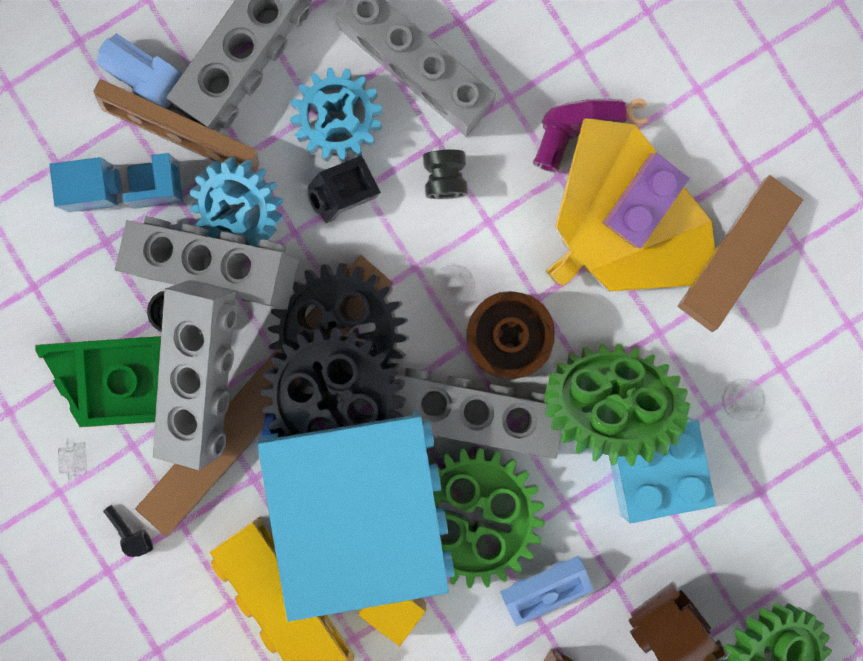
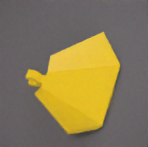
[546,118,715,291]

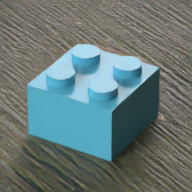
[610,418,716,524]

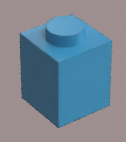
[49,157,122,212]

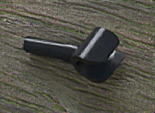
[103,505,153,557]

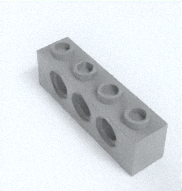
[166,0,312,132]
[336,0,496,137]
[115,216,299,310]
[153,280,238,470]
[394,368,562,459]

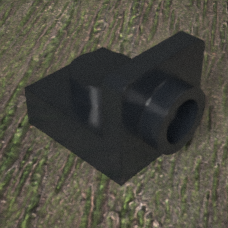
[307,156,381,223]

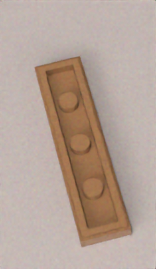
[93,79,259,173]
[677,175,803,332]

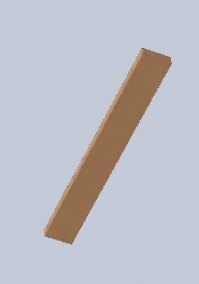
[135,255,393,537]

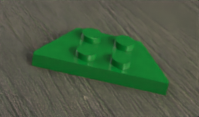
[35,333,203,428]

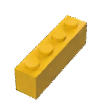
[209,517,355,661]

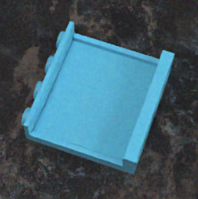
[257,410,455,622]

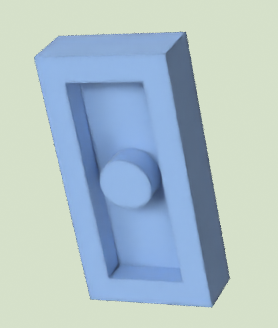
[500,555,594,627]

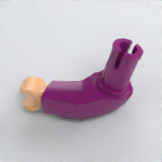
[533,99,648,173]

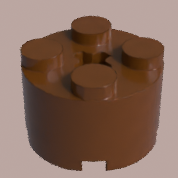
[466,291,555,379]
[628,581,728,661]

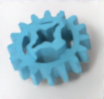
[290,67,383,163]
[189,157,283,247]

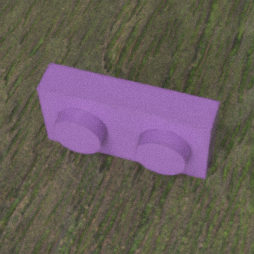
[602,153,690,249]

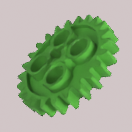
[544,344,690,466]
[429,447,545,588]
[720,603,832,661]

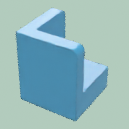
[122,153,183,208]

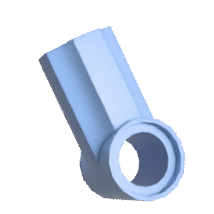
[96,33,182,109]

